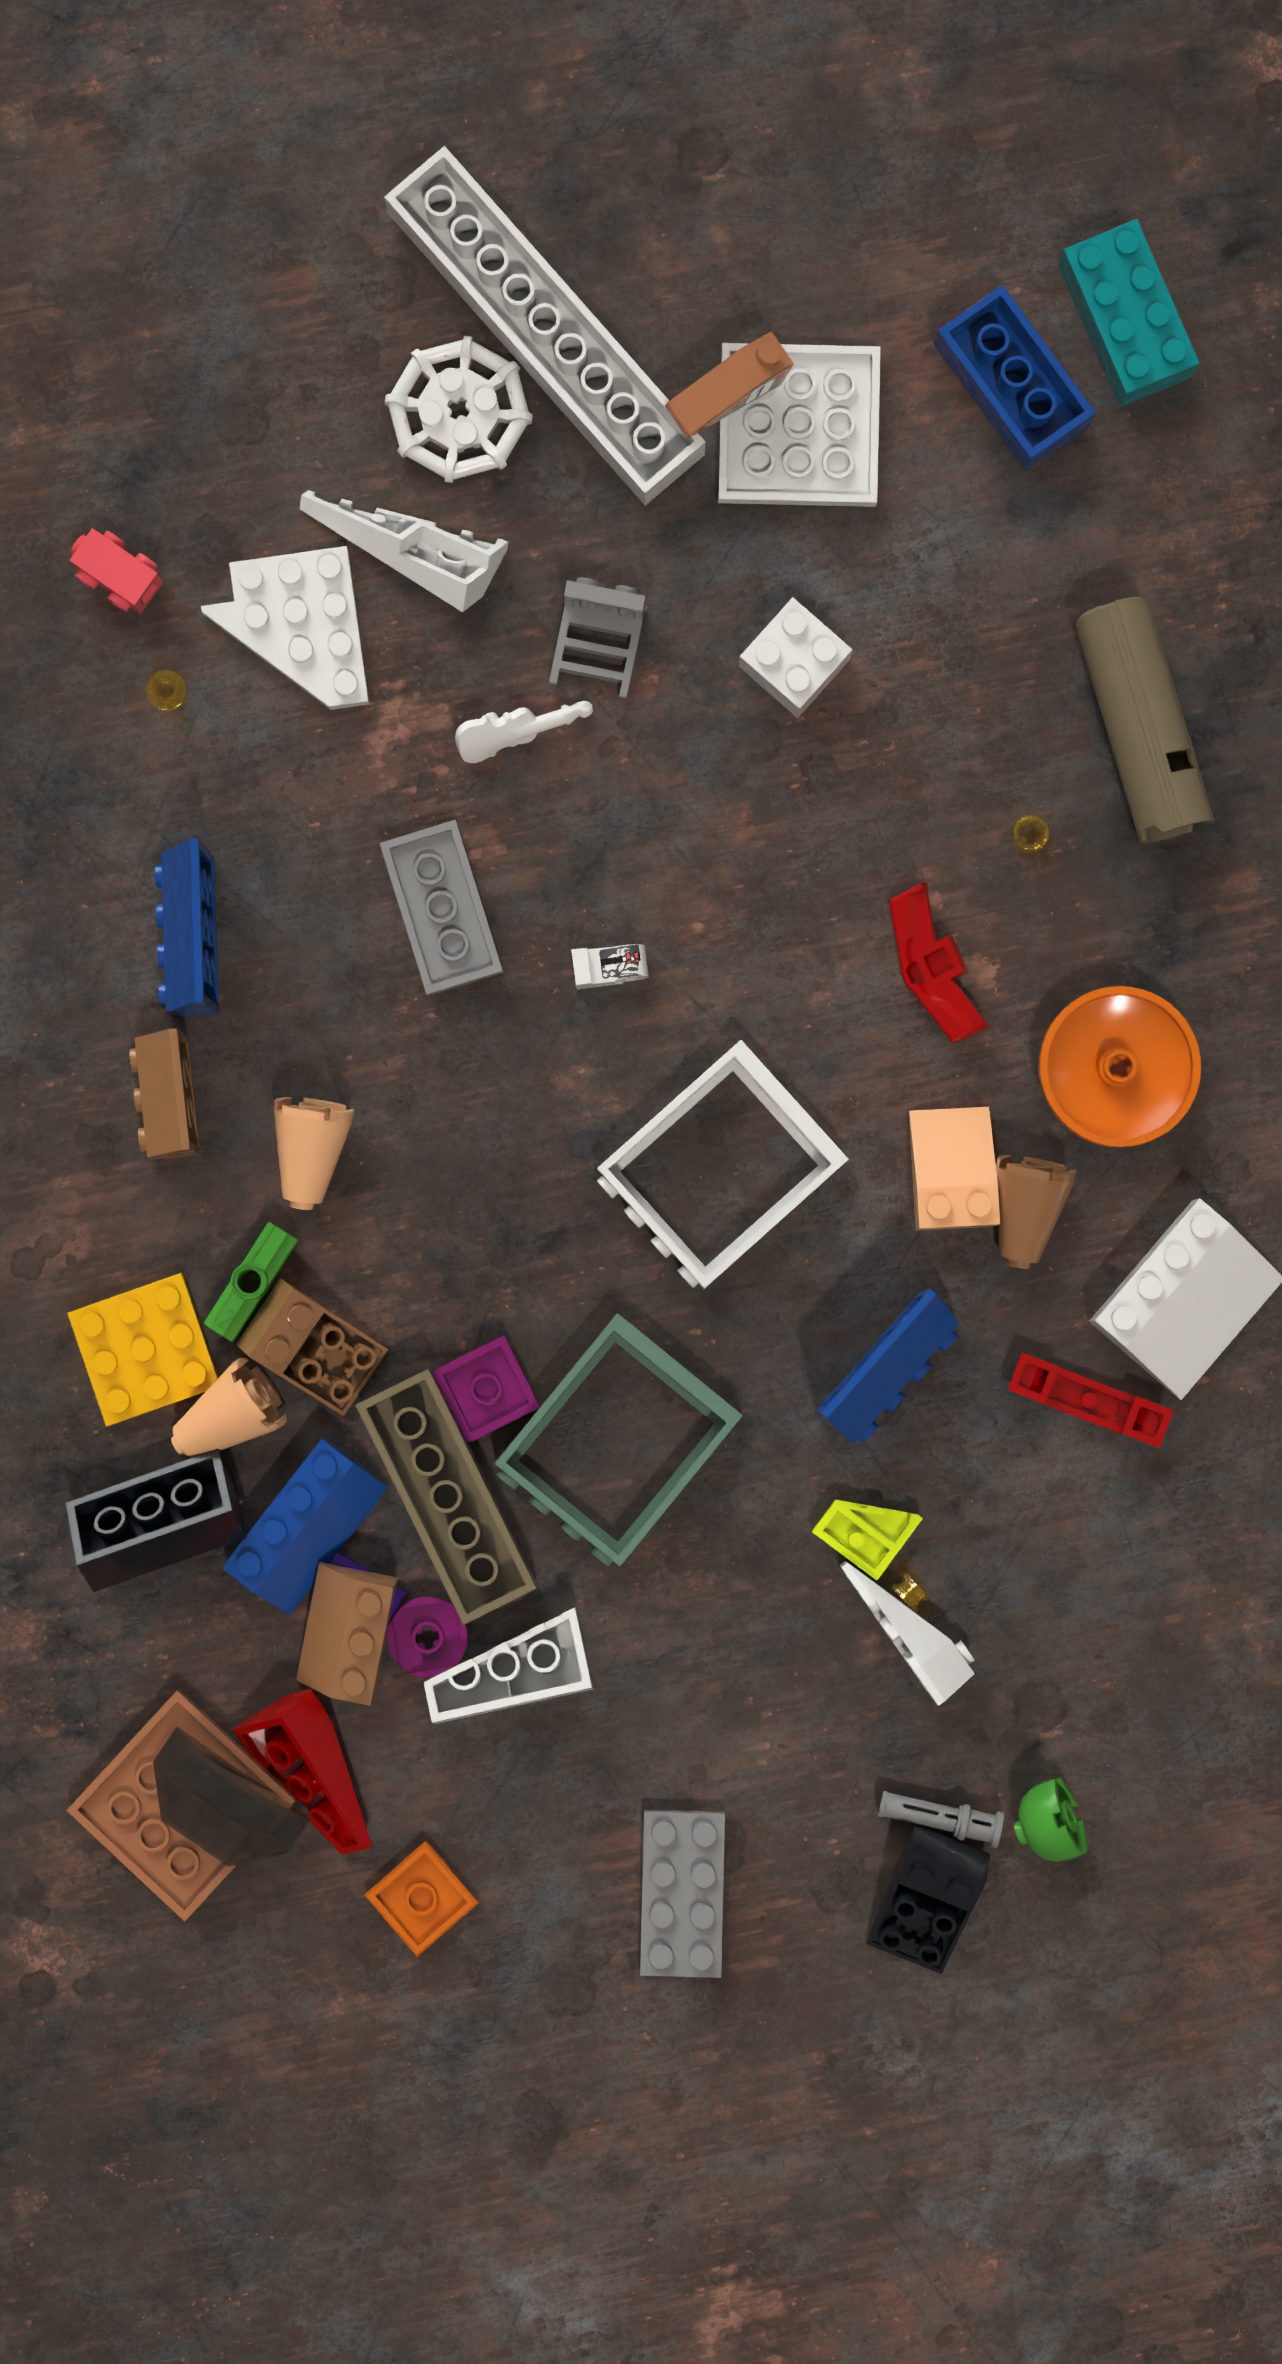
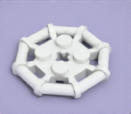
[384,336,533,483]

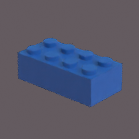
[934,285,1096,471]

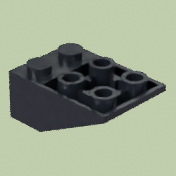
[866,1824,990,1974]

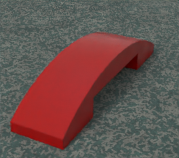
[1007,1352,1174,1448]

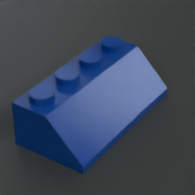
[222,1438,389,1615]

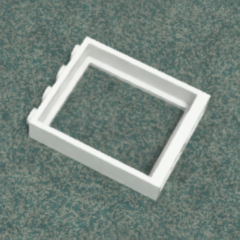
[597,1040,849,1289]

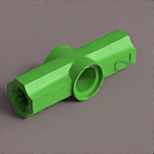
[203,1222,299,1342]

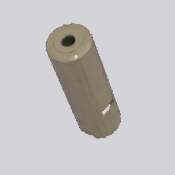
[1075,597,1215,844]

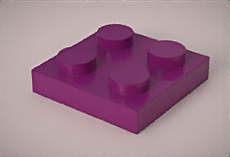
[432,1335,540,1443]

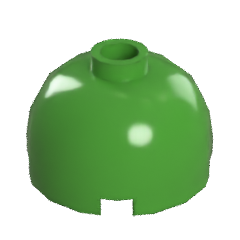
[1014,1777,1088,1862]

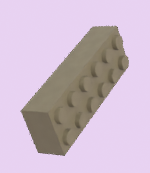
[355,1369,538,1625]

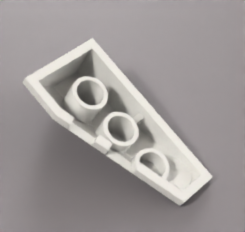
[839,1561,975,1706]

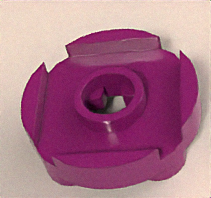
[387,1596,469,1678]

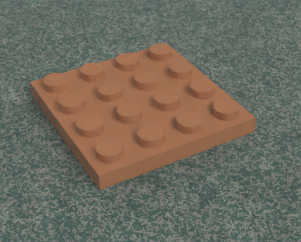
[66,1689,297,1922]

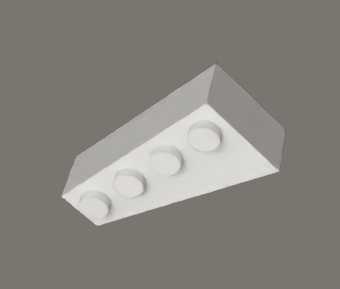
[424,1607,594,1724]

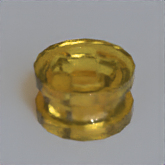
[1012,815,1049,854]
[891,1573,930,1613]

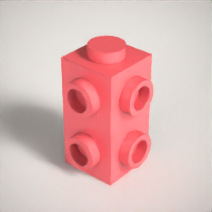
[69,528,163,614]

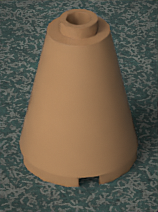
[996,1155,1077,1269]

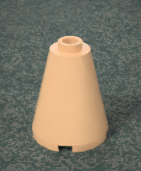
[273,1097,355,1210]
[171,1358,287,1458]

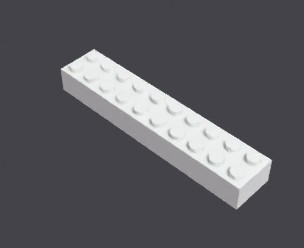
[384,146,706,506]

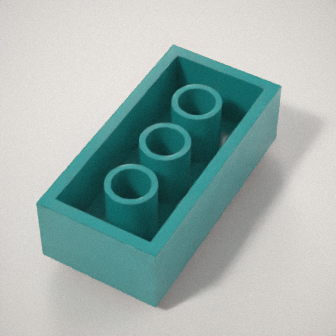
[1058,219,1200,407]

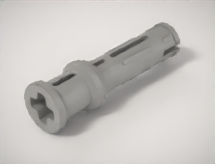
[878,1791,1004,1848]

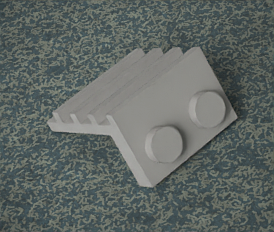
[549,577,646,699]

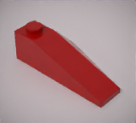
[232,1688,372,1855]

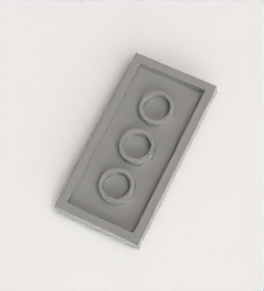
[379,819,504,996]
[640,1810,725,1978]

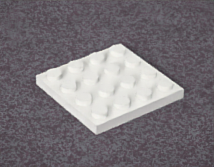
[718,343,880,507]

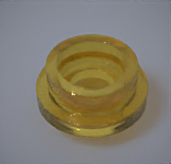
[146,670,187,710]

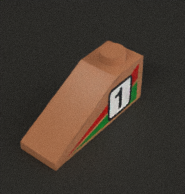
[665,331,794,439]

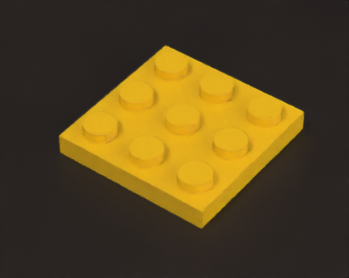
[67,1273,219,1427]

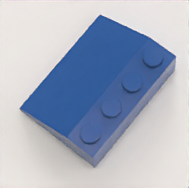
[155,839,219,1017]
[815,1289,960,1444]

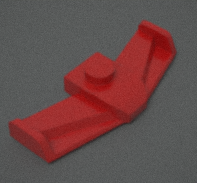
[889,882,991,1044]

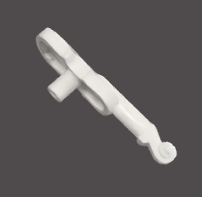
[455,701,593,763]

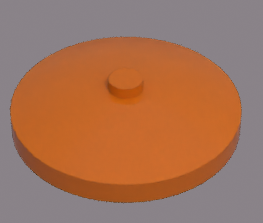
[1038,986,1201,1148]

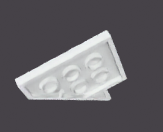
[201,546,370,710]

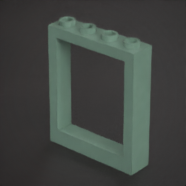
[495,1313,743,1567]

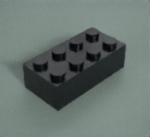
[66,1449,247,1592]

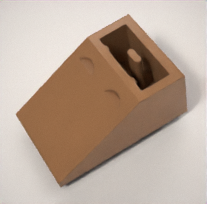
[235,1278,389,1416]

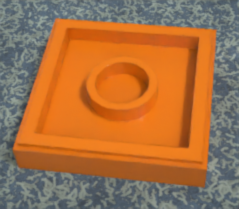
[364,1840,479,1957]

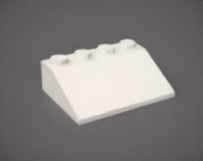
[1089,1198,1282,1400]

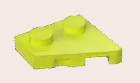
[811,1499,923,1581]

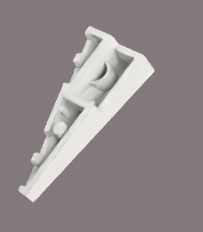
[300,490,508,612]

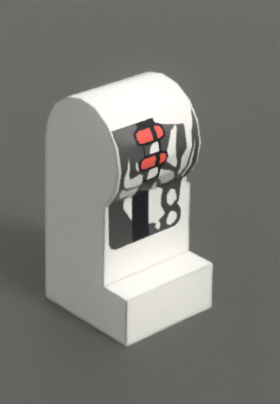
[571,944,649,990]

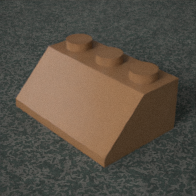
[129,1028,201,1160]
[296,1562,399,1706]

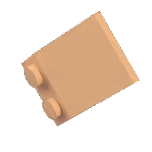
[909,1107,1000,1231]

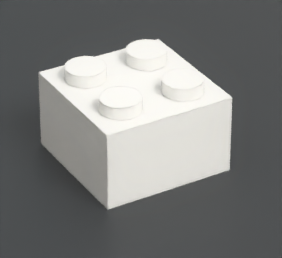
[738,597,853,718]

